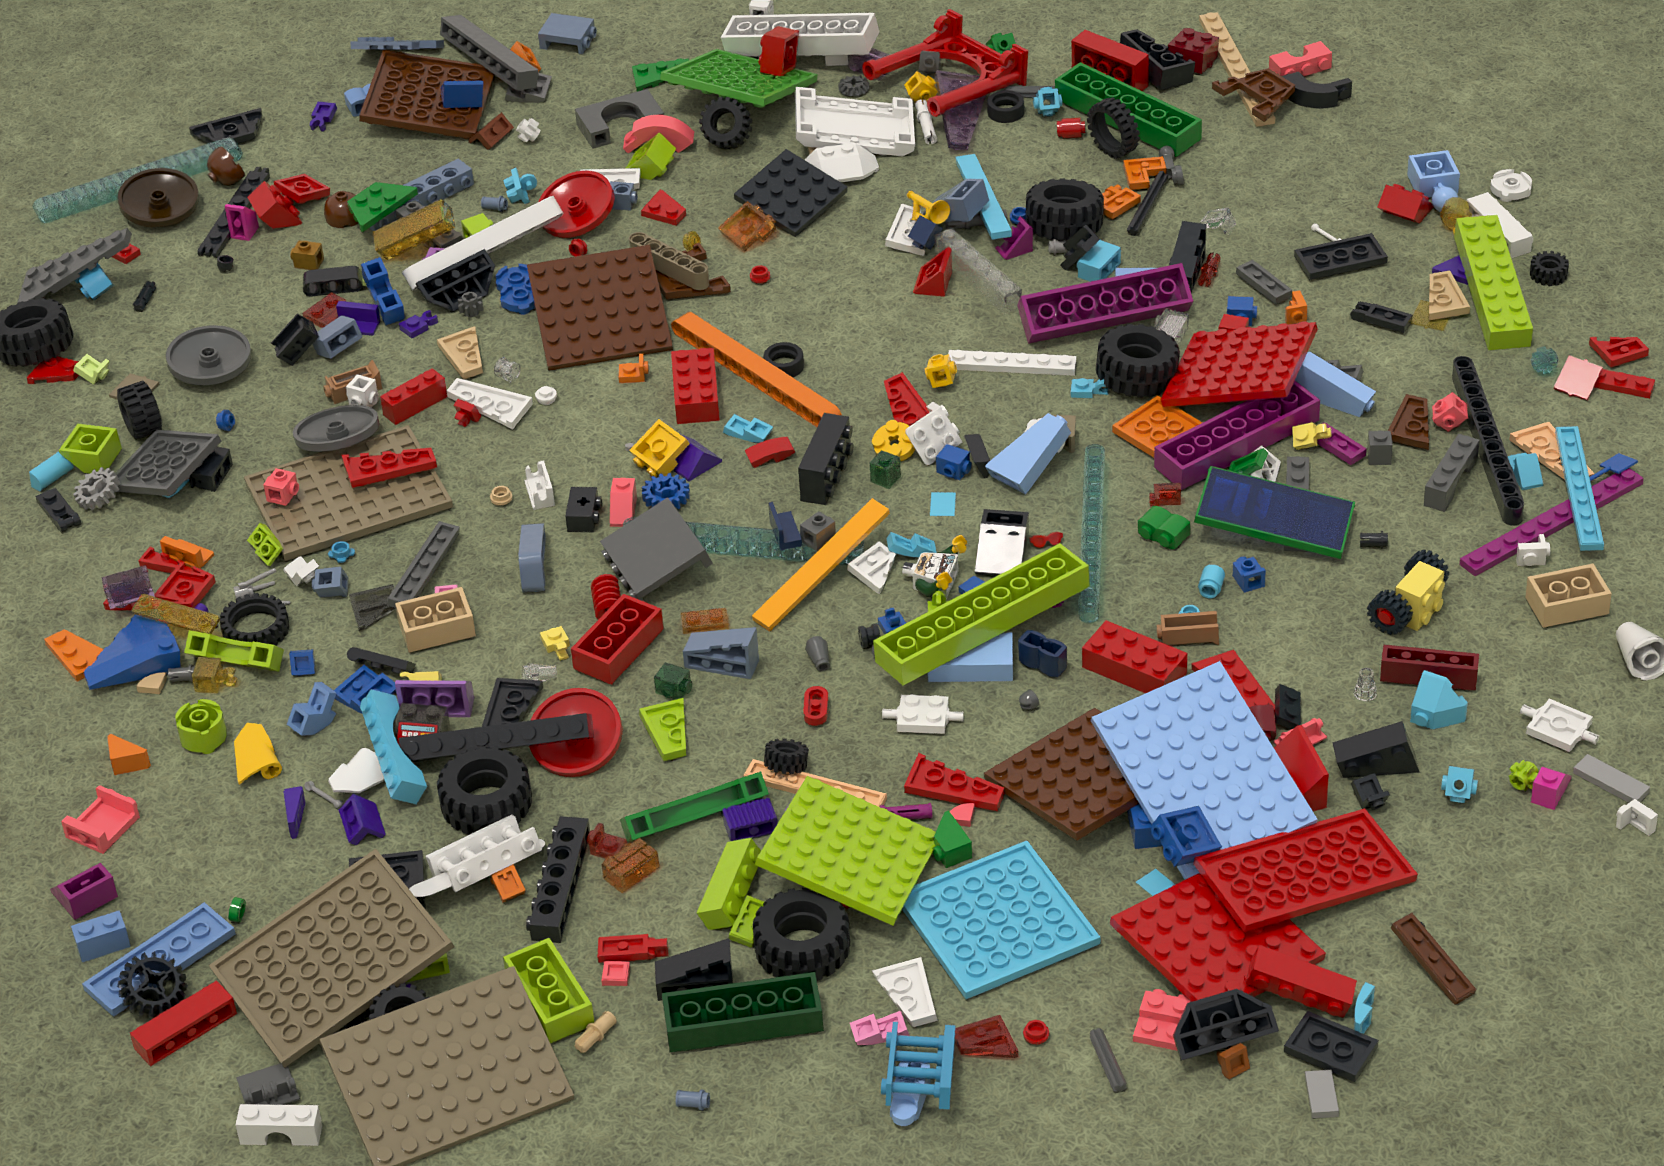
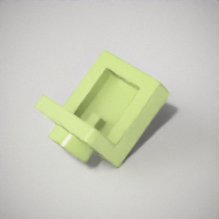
[73,354,110,384]

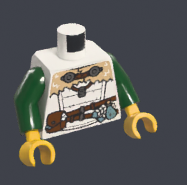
[902,535,967,599]

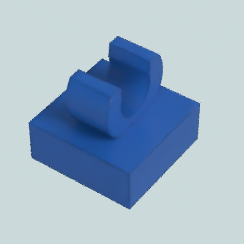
[878,608,906,635]
[289,649,316,676]

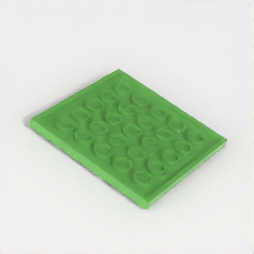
[660,49,818,107]

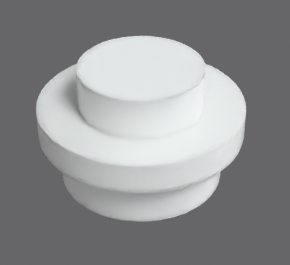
[535,386,557,405]

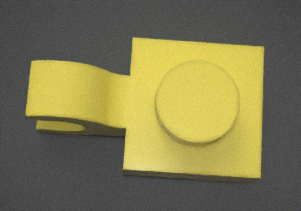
[1292,422,1331,450]
[540,626,570,661]
[400,671,442,681]

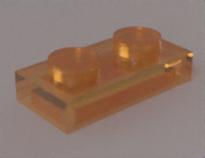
[681,608,729,634]

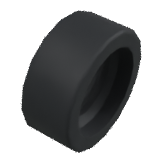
[987,90,1024,123]
[763,342,804,377]

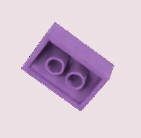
[395,680,474,717]

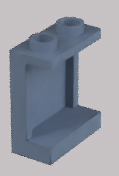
[538,13,597,54]

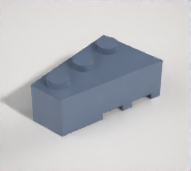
[683,627,759,679]

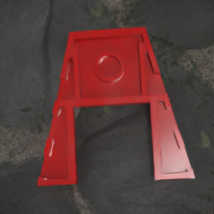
[103,547,216,611]

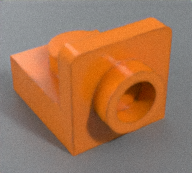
[1285,290,1307,324]
[619,354,649,383]
[490,864,526,903]

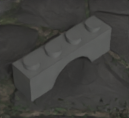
[1424,434,1479,512]

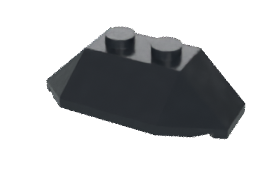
[416,249,495,312]
[1173,989,1279,1061]

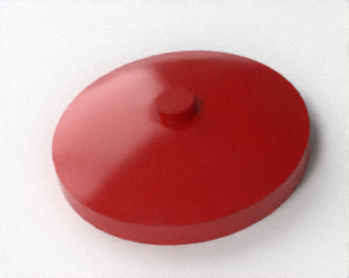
[538,170,615,238]
[529,688,623,777]

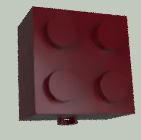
[1168,28,1219,74]

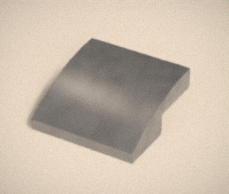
[505,73,552,103]

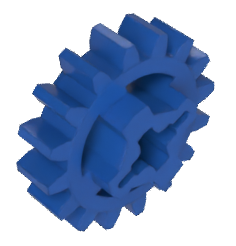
[642,473,690,509]

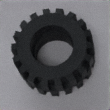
[699,97,753,149]
[117,381,162,440]
[369,984,430,1020]

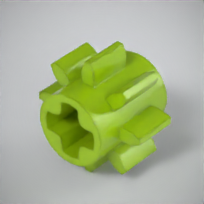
[1508,760,1539,791]

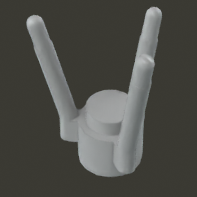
[234,568,291,605]

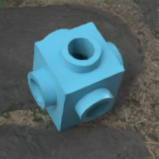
[1033,87,1062,116]
[1441,766,1478,803]

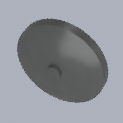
[166,325,251,385]
[293,405,380,452]

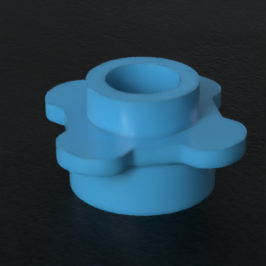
[328,541,355,563]

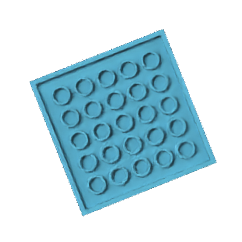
[902,841,1101,999]

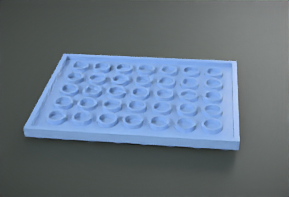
[1091,661,1318,880]

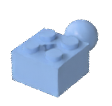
[1407,150,1460,213]

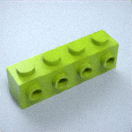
[697,838,761,930]

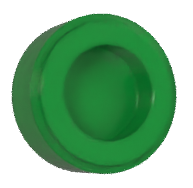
[228,897,246,923]

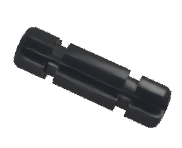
[133,281,156,312]

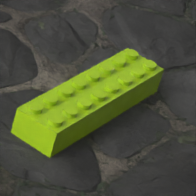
[1454,215,1533,350]

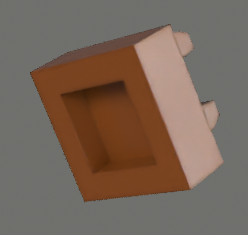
[1217,1043,1250,1079]

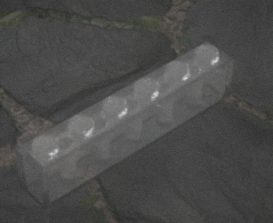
[935,228,1022,316]

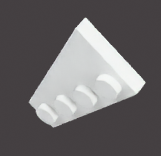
[447,378,533,429]

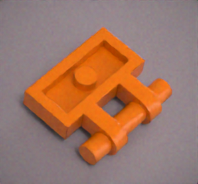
[1102,184,1141,220]

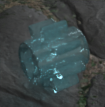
[1531,346,1558,374]

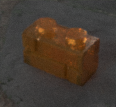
[601,838,660,893]

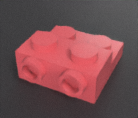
[1133,989,1191,1051]

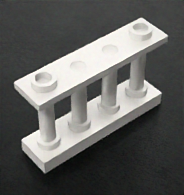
[426,815,542,892]

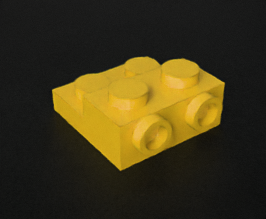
[629,419,690,478]

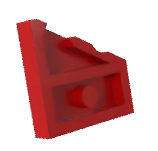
[1589,337,1649,367]
[26,356,79,384]

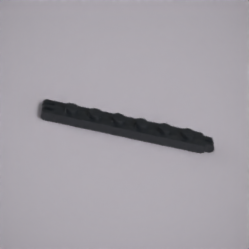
[197,167,270,258]

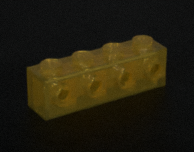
[373,199,455,260]

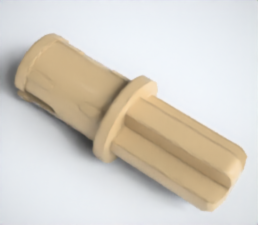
[574,1011,617,1053]

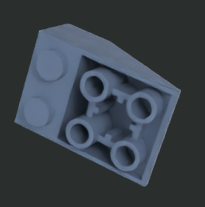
[921,179,989,222]

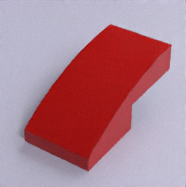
[745,437,796,468]

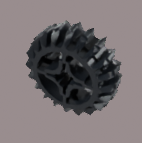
[117,951,188,1020]

